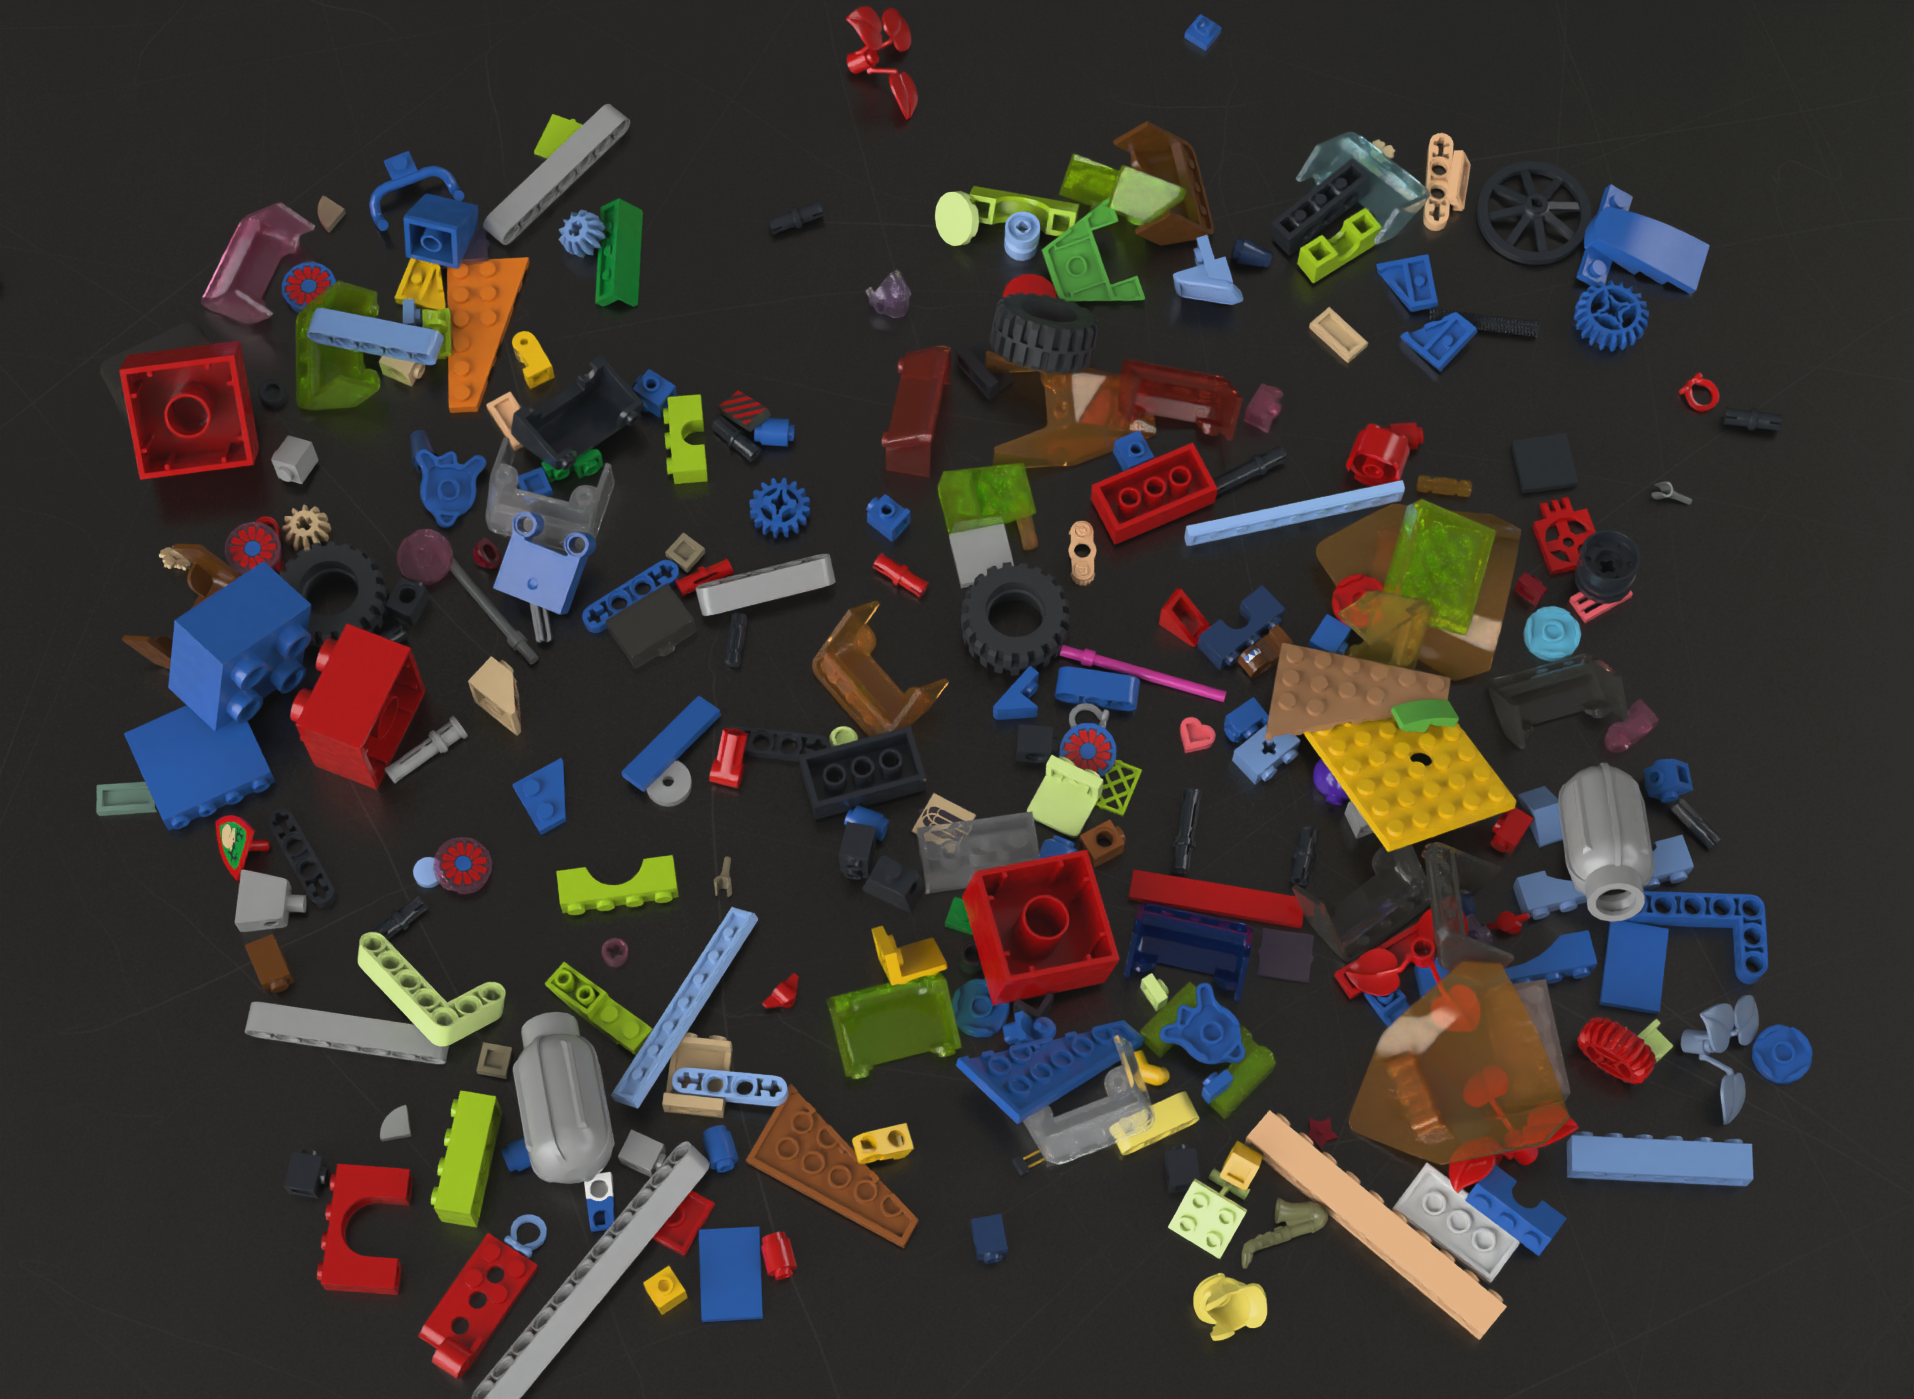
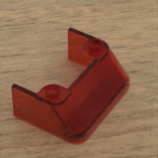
[881,345,951,478]
[1118,359,1243,441]

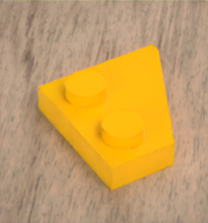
[395,258,446,310]

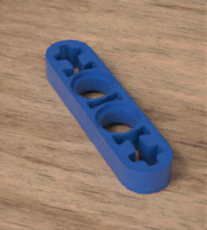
[582,560,679,633]

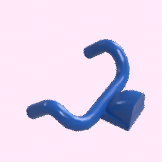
[369,151,464,231]

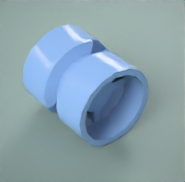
[1004,211,1040,261]

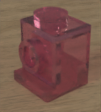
[1244,383,1283,433]

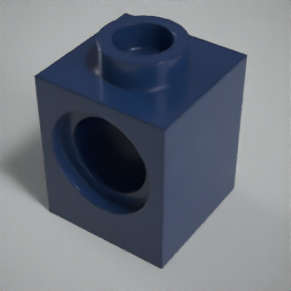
[971,1214,1008,1263]

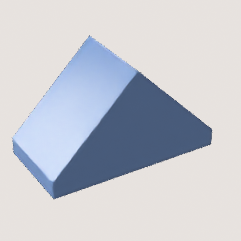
[1517,786,1563,848]

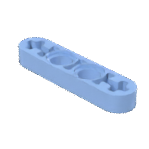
[672,1067,788,1106]

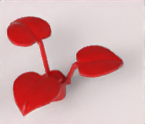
[846,6,918,120]
[1346,897,1480,1031]
[1449,1065,1579,1193]

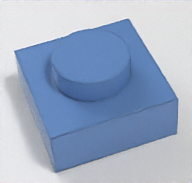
[403,299,422,326]

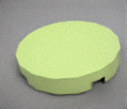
[935,191,979,246]

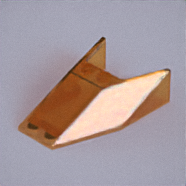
[985,351,1156,470]

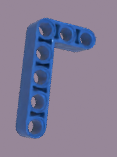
[1623,891,1768,984]

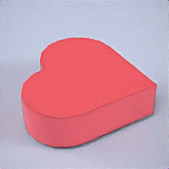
[1180,717,1216,753]

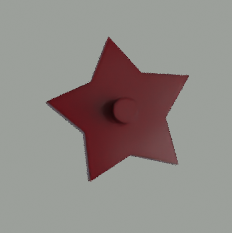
[1307,1118,1338,1151]

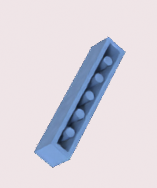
[1567,1132,1753,1186]

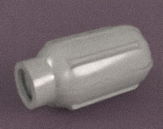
[1558,763,1654,922]
[513,1012,615,1184]

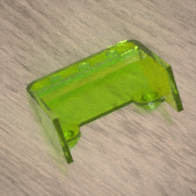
[1059,153,1187,227]

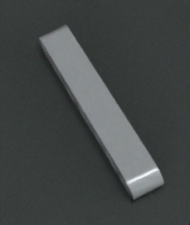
[483,104,630,245]
[245,1002,449,1064]

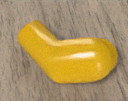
[1129,1050,1170,1086]

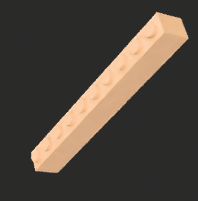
[1244,1110,1507,1340]

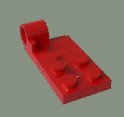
[418,1233,539,1379]

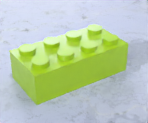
[431,1090,503,1228]

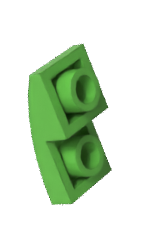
[1391,699,1459,733]

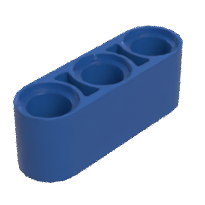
[1055,666,1140,711]

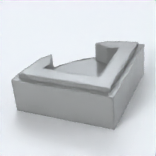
[380,1105,411,1142]

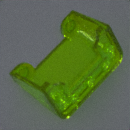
[826,972,962,1079]

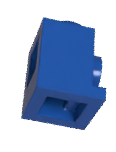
[866,494,911,542]
[1224,697,1269,743]

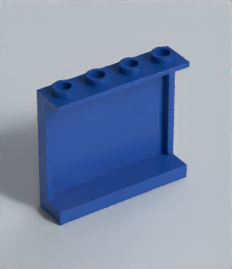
[124,705,276,830]

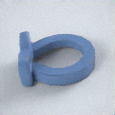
[504,1214,547,1259]

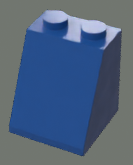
[403,193,479,269]

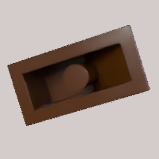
[245,934,294,993]

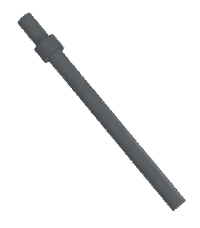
[428,538,539,665]

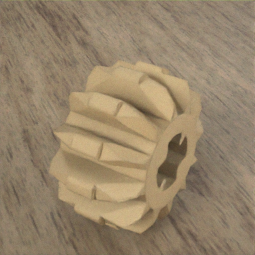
[282,504,331,552]

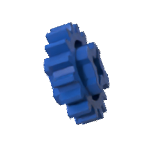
[750,478,810,538]

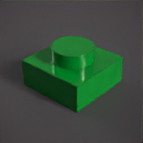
[945,896,973,935]

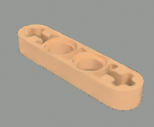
[1423,133,1453,231]

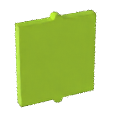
[534,114,582,159]

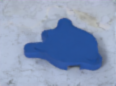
[415,449,487,528]
[1160,983,1246,1064]

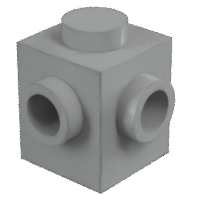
[271,435,318,484]

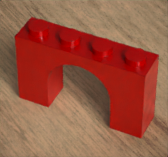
[317,1164,414,1295]

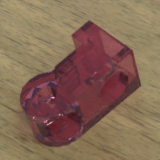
[1604,699,1659,753]

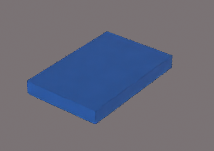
[1599,921,1669,1015]
[699,1226,763,1322]

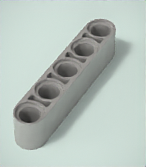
[696,554,836,616]

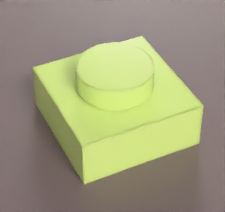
[1140,973,1169,1011]

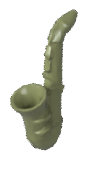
[1242,1197,1328,1269]

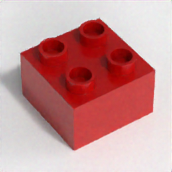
[119,341,259,480]
[290,624,426,790]
[962,850,1120,1006]

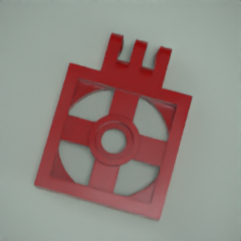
[1532,496,1596,575]

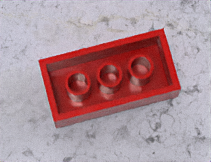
[1091,443,1218,545]

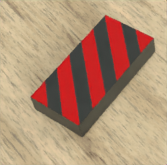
[718,390,771,431]

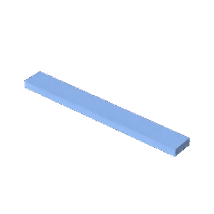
[1184,480,1405,546]
[611,907,758,1109]

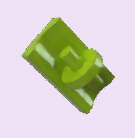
[422,308,452,359]

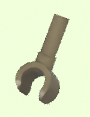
[714,857,732,897]

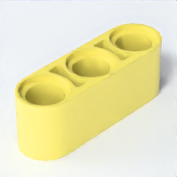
[1109,1091,1200,1155]

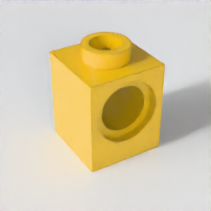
[1219,1141,1263,1192]
[643,1266,688,1315]

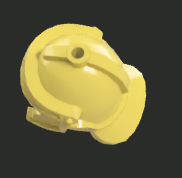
[1193,1273,1268,1341]

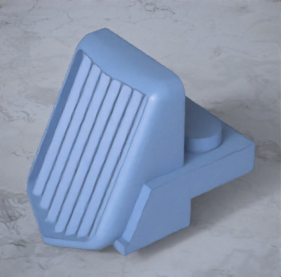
[1173,235,1243,305]

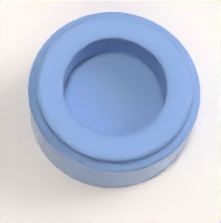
[413,857,444,888]

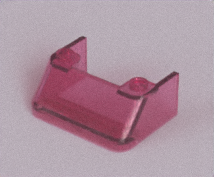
[201,202,315,324]

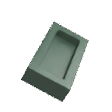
[96,782,157,816]

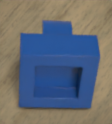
[1184,14,1222,51]

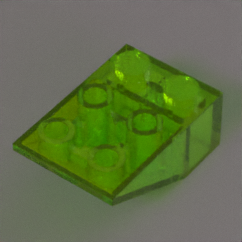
[937,462,1036,534]

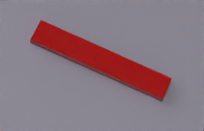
[1128,869,1306,929]

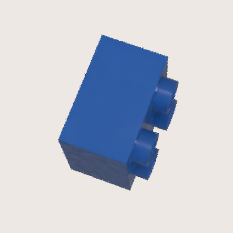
[168,561,311,732]

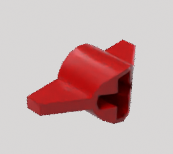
[1485,911,1530,935]
[762,973,799,1009]

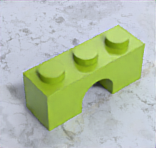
[1297,208,1382,284]
[663,394,708,484]

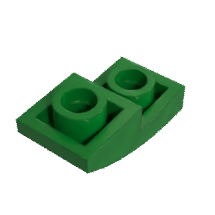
[541,449,604,483]

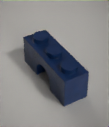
[1197,585,1285,670]

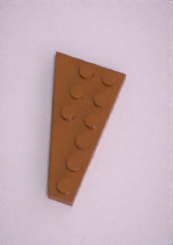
[746,1083,918,1248]

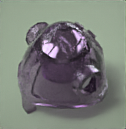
[865,270,911,318]

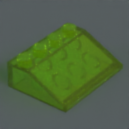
[1377,499,1496,636]

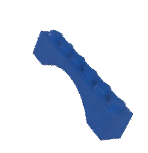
[1414,930,1597,1003]

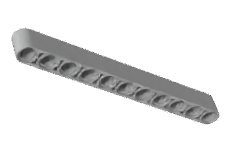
[472,1141,710,1399]

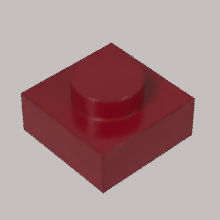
[1514,572,1548,607]

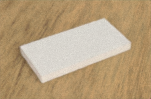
[1391,1163,1520,1285]

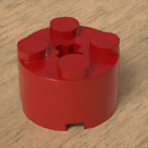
[1346,424,1410,487]

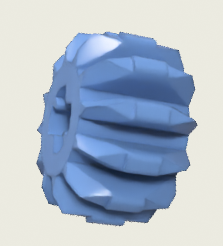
[558,210,606,258]

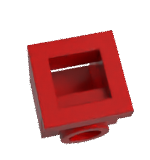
[1491,807,1534,854]

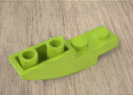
[545,962,653,1055]

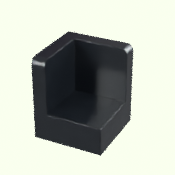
[1013,992,1054,1020]

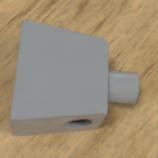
[235,870,307,932]

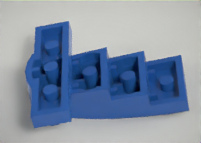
[1576,185,1710,294]

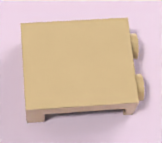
[662,1032,733,1118]

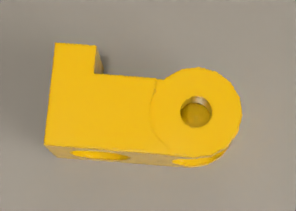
[512,331,555,389]
[852,1123,914,1164]

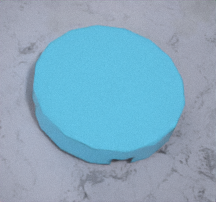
[1523,606,1581,662]

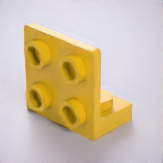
[871,926,948,986]

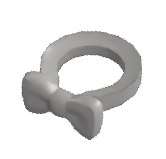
[1069,703,1110,728]

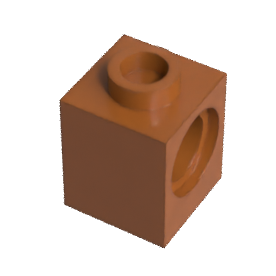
[1079,820,1126,869]

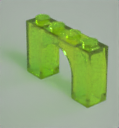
[1140,981,1276,1119]

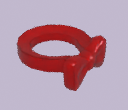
[1678,372,1719,412]

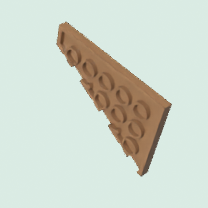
[1265,643,1451,740]

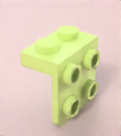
[1027,755,1103,838]

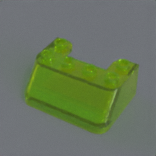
[296,280,380,410]

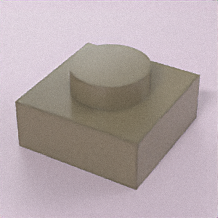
[665,532,705,573]
[476,1042,513,1079]

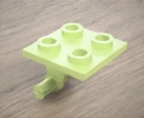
[1168,1168,1251,1259]

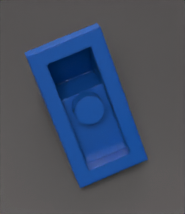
[993,666,1039,720]

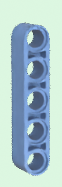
[307,308,444,365]

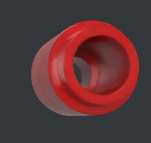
[1382,422,1423,450]
[761,1232,797,1280]

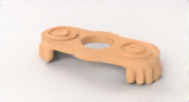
[1068,521,1097,586]

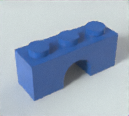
[1465,1165,1567,1256]

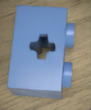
[1232,724,1300,785]

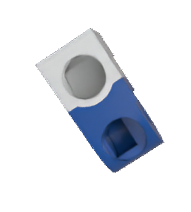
[584,1172,615,1232]

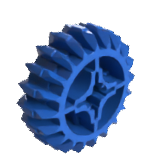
[1574,279,1649,352]

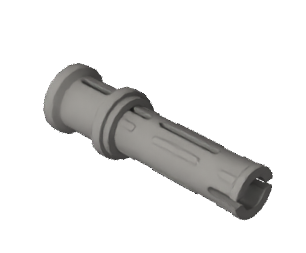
[384,716,468,784]

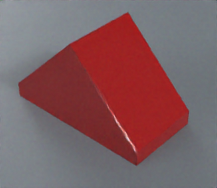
[1159,588,1211,647]

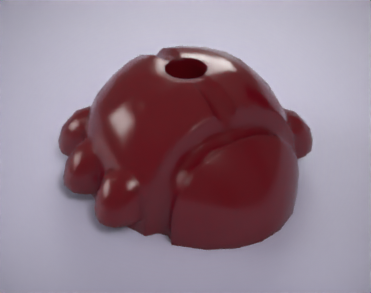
[473,537,502,569]

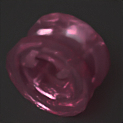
[602,938,629,968]

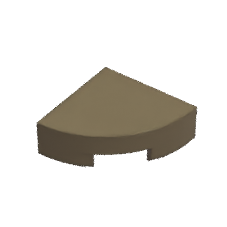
[318,195,346,233]

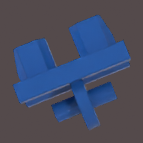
[1003,1011,1056,1045]

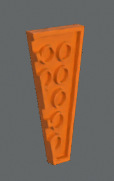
[447,257,530,413]

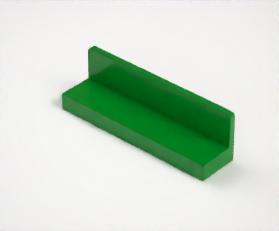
[595,198,643,307]

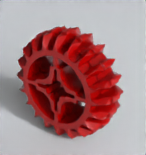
[1577,1017,1656,1084]

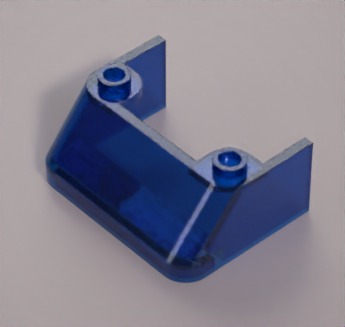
[1123,903,1253,1001]

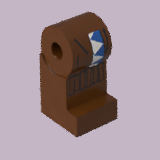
[1237,624,1294,678]

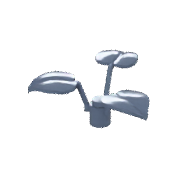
[1681,995,1759,1125]

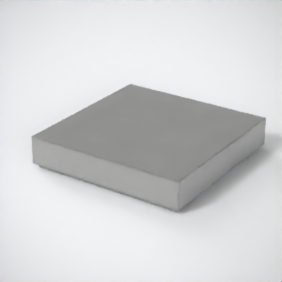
[949,523,1014,588]

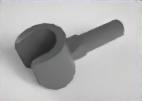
[1651,481,1692,505]

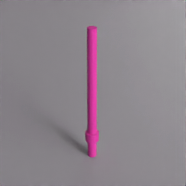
[1060,645,1227,702]

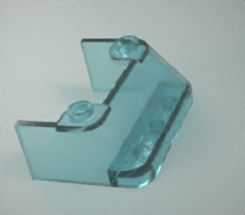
[1296,132,1430,245]

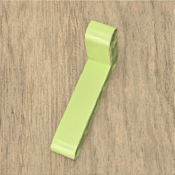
[358,932,506,1046]

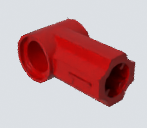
[709,728,748,789]

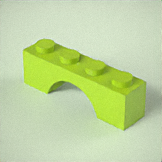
[969,186,1079,236]
[556,855,679,915]

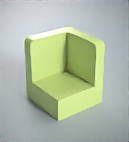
[1638,1019,1673,1064]

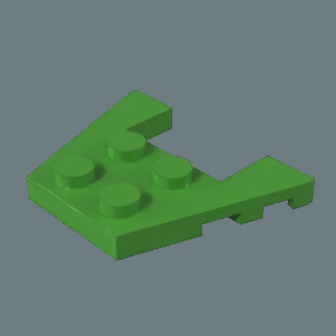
[1041,198,1145,302]

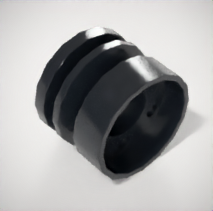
[1575,529,1640,604]

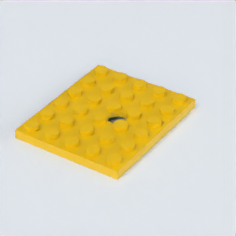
[1303,717,1516,852]

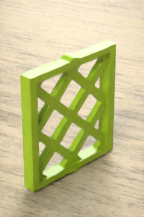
[1095,759,1142,816]

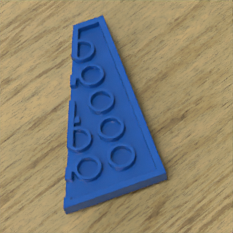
[956,1020,1144,1124]

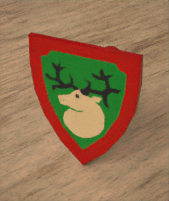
[216,815,270,881]

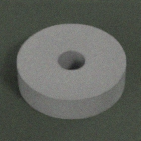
[646,761,692,807]

